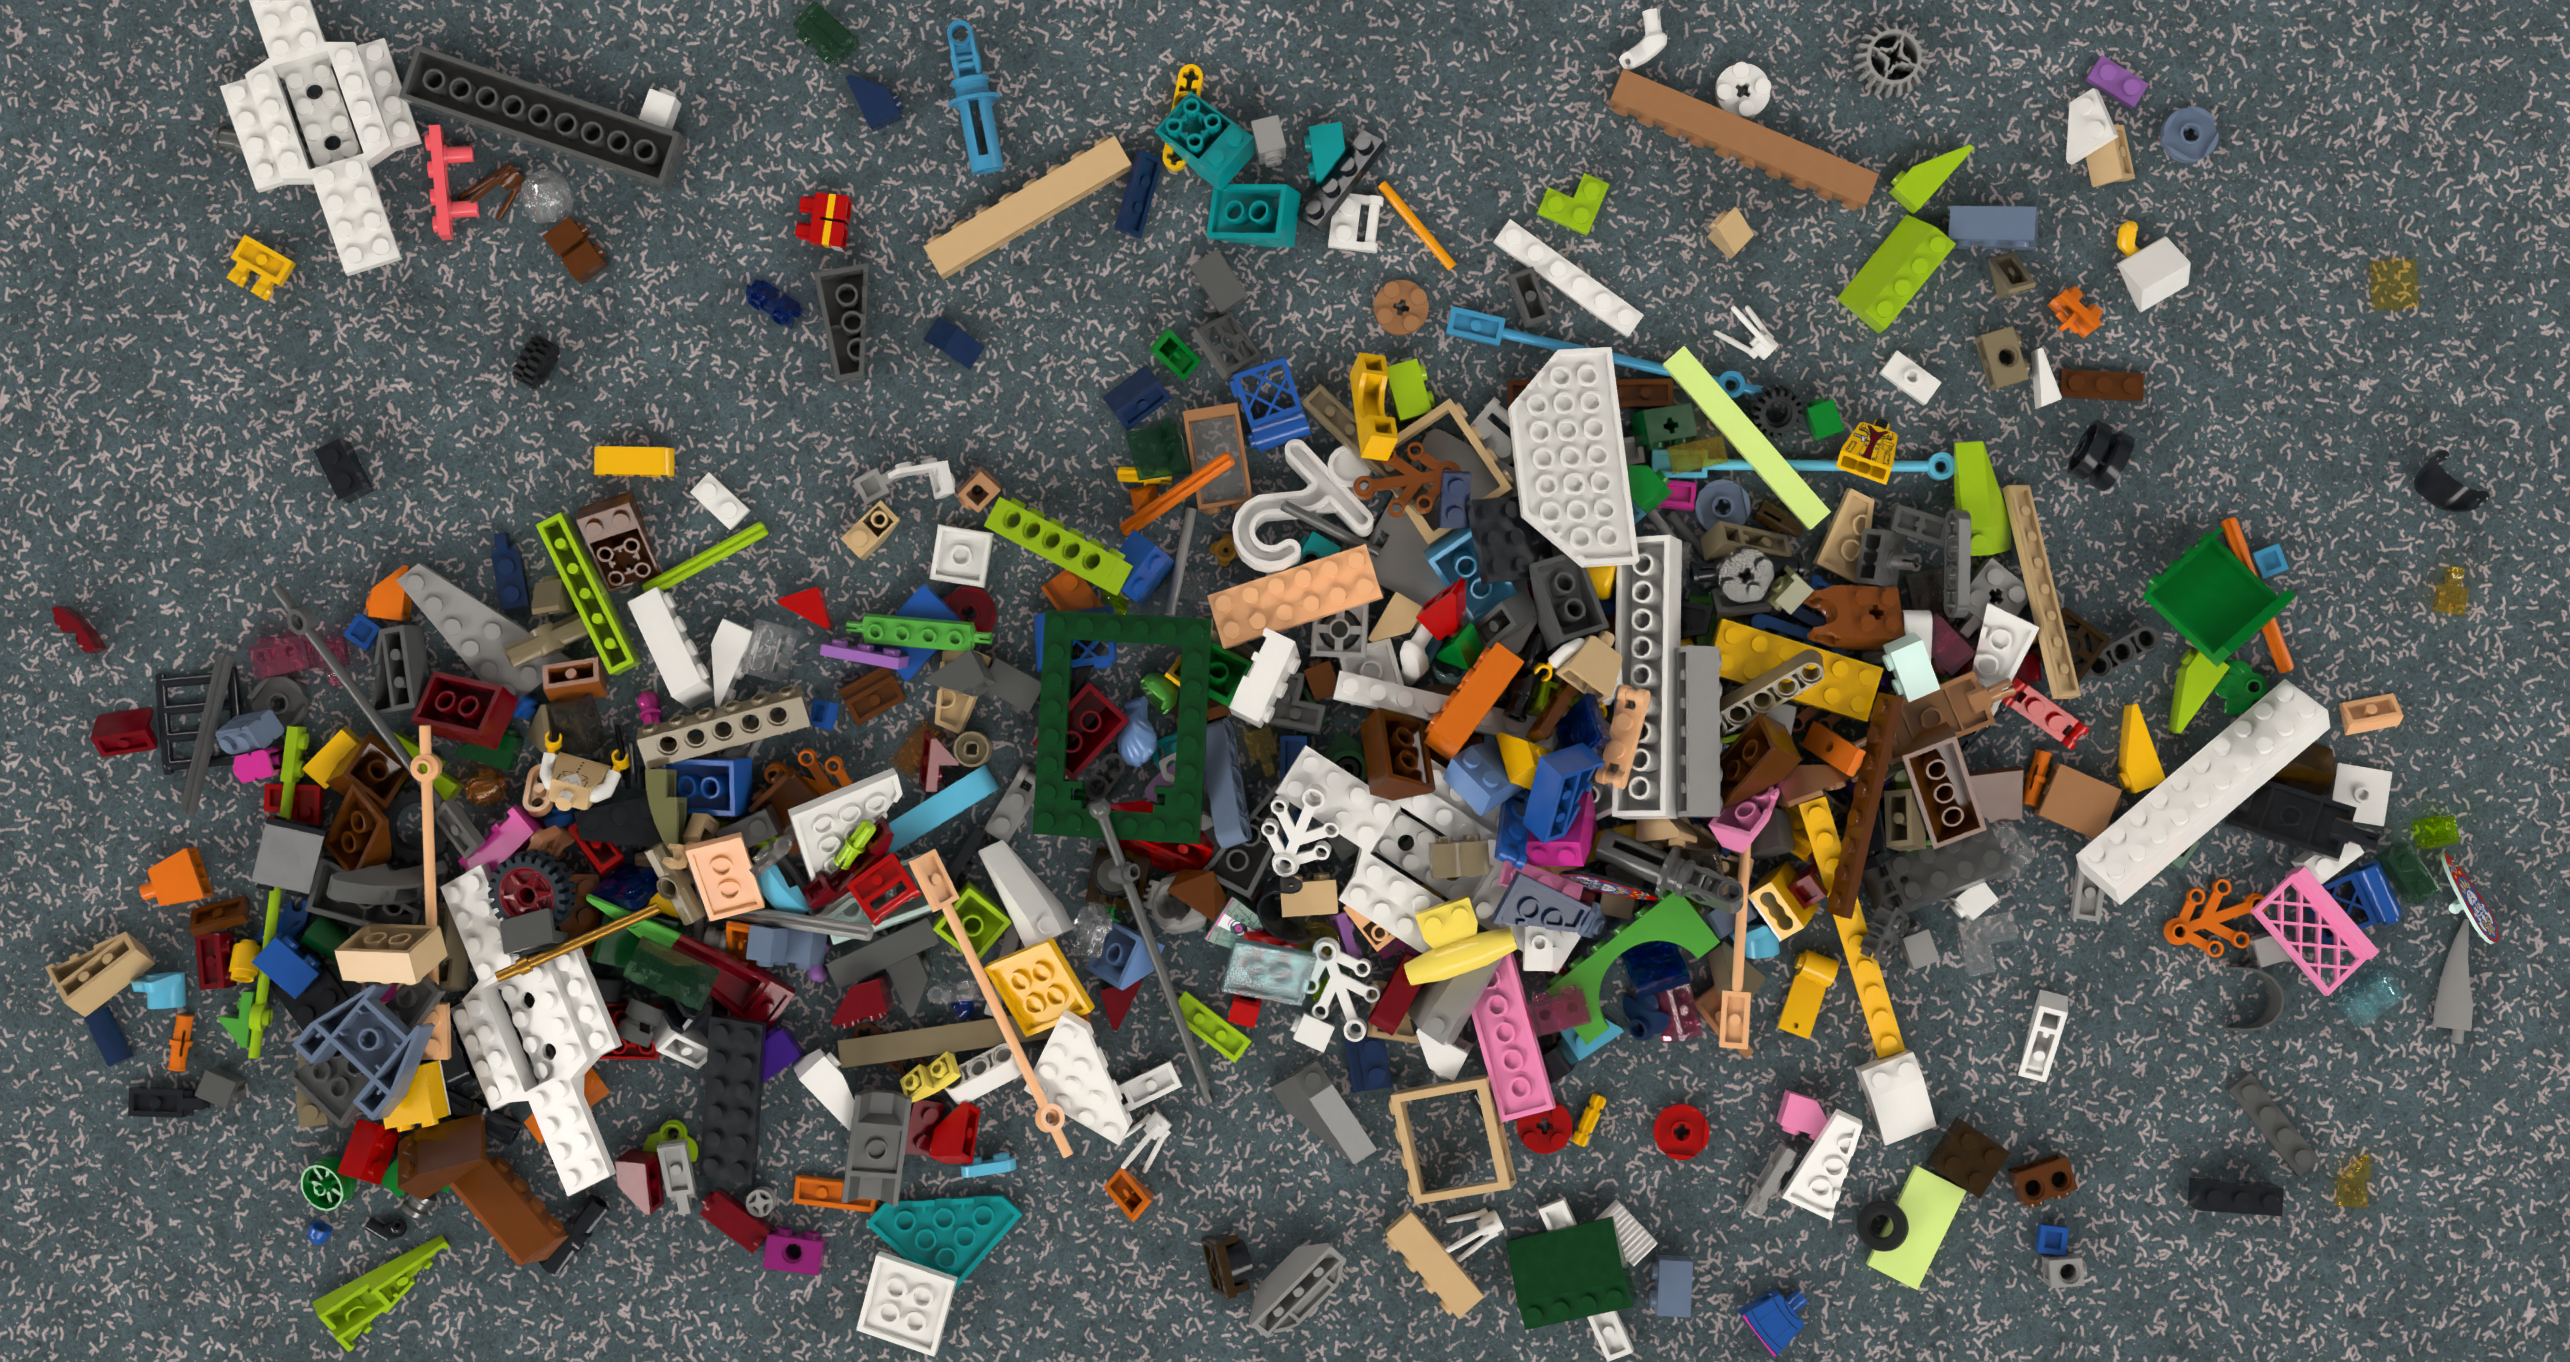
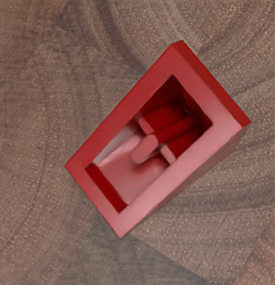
[777,587,833,630]

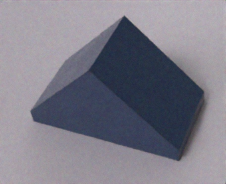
[924,317,985,370]

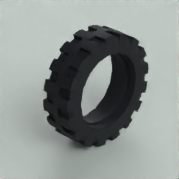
[382,789,453,863]

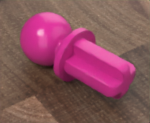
[637,691,662,725]

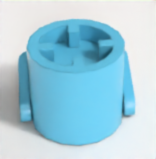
[1729,917,1780,959]
[131,972,187,1009]

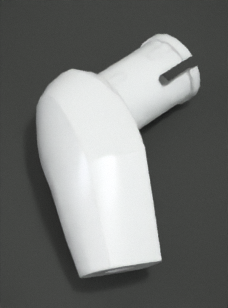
[1619,8,1667,70]
[1400,624,1433,686]

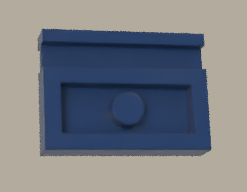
[1344,1034,1392,1093]

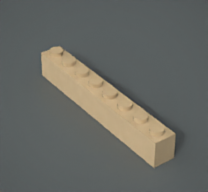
[924,135,1132,280]

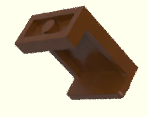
[747,767,821,857]

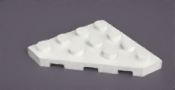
[788,768,903,882]
[1024,1009,1133,1145]

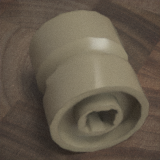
[953,731,994,767]

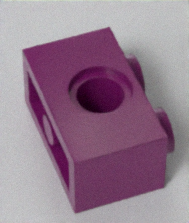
[763,1226,827,1276]

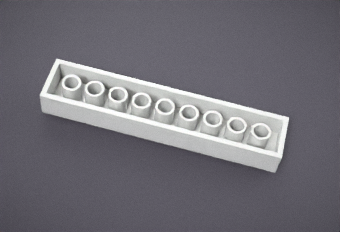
[1612,535,1682,819]
[2076,679,2330,905]

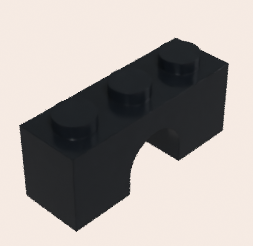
[2188,1177,2284,1217]

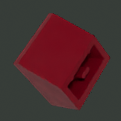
[831,974,895,1029]

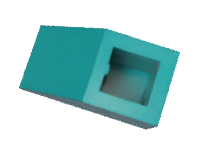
[1304,122,1345,186]

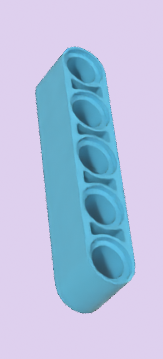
[883,765,1000,858]

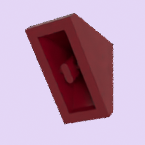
[1100,978,1144,1031]

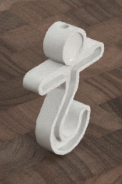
[1232,439,1374,574]

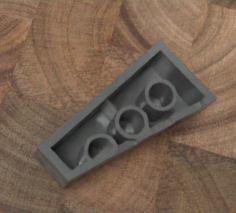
[814,263,870,387]
[1203,785,1299,898]
[305,856,426,926]

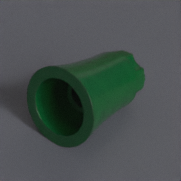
[300,915,351,965]

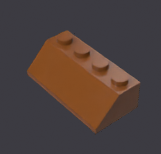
[449,1156,569,1266]

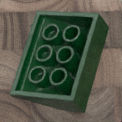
[1506,1216,1637,1330]

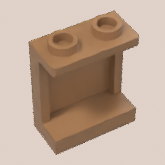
[2032,763,2122,840]

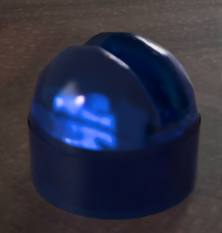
[950,996,974,1021]

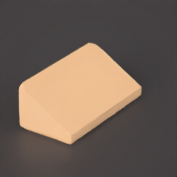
[2339,693,2404,735]

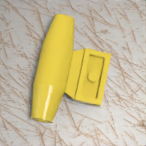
[1404,895,1518,985]

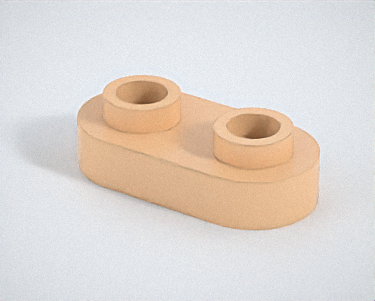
[522,764,554,817]

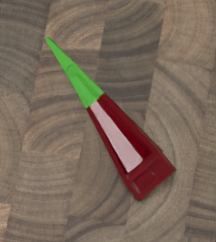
[586,894,796,1033]

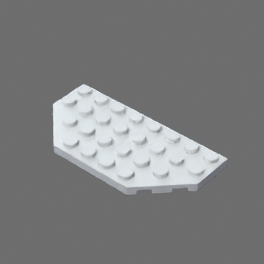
[1508,347,1639,568]

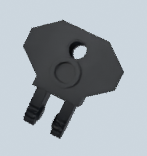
[663,975,727,1034]

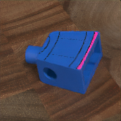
[1737,1289,1808,1358]

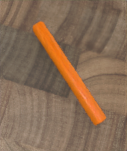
[1119,452,1235,536]

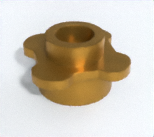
[1209,534,1240,567]

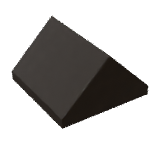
[2269,743,2335,796]

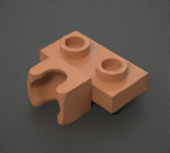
[527,825,574,862]

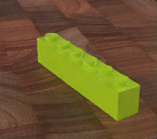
[536,512,642,675]

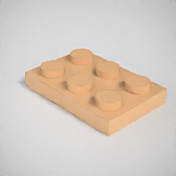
[685,832,765,921]

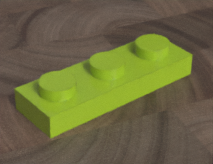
[1169,990,1252,1063]

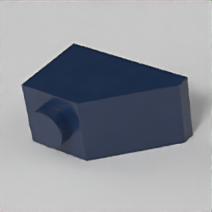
[846,75,904,132]

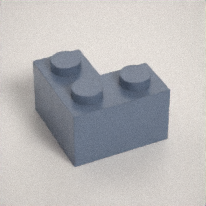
[746,924,827,970]

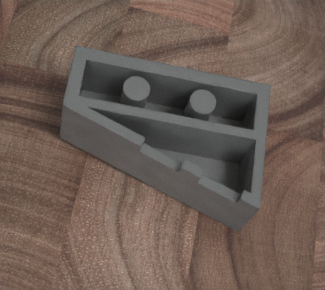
[366,625,430,717]

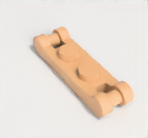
[1595,684,1650,789]

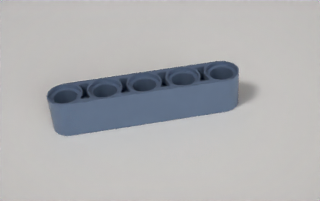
[1205,717,1252,849]

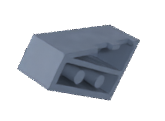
[1948,206,2039,251]

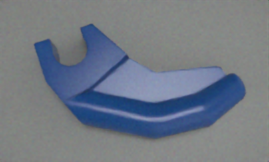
[253,900,311,945]

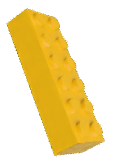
[1709,619,1884,722]

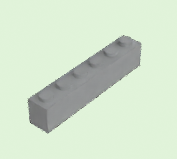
[1676,645,1723,818]

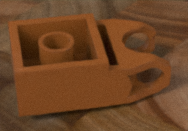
[1803,585,1905,651]

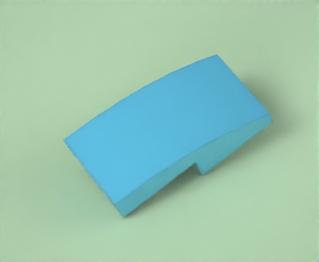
[757,864,811,915]

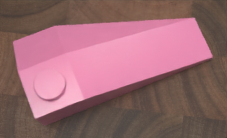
[1709,779,1785,853]

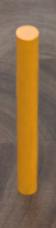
[1377,181,1457,271]

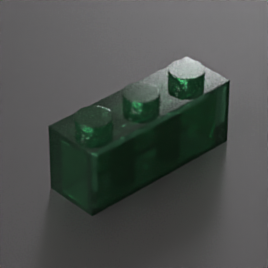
[623,936,720,1011]

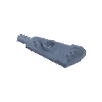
[1577,902,1610,940]

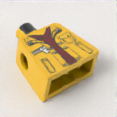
[1836,418,1898,485]

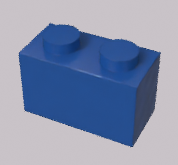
[252,934,323,999]

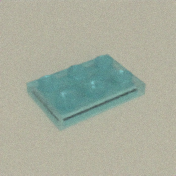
[1220,938,1317,1006]

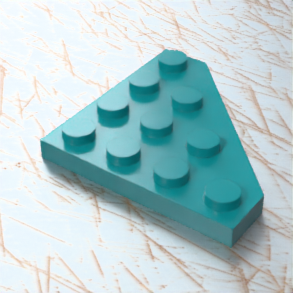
[866,1194,1024,1291]

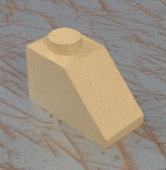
[1368,592,1422,643]

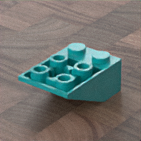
[1155,91,1256,191]

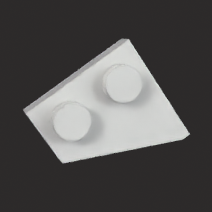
[2066,88,2119,165]

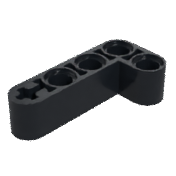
[1469,1036,1578,1120]

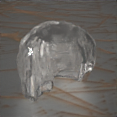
[520,169,574,224]

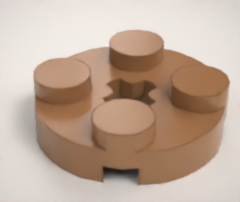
[1374,280,1429,336]

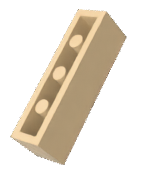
[1385,1208,1484,1319]

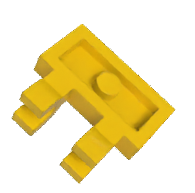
[226,235,296,301]

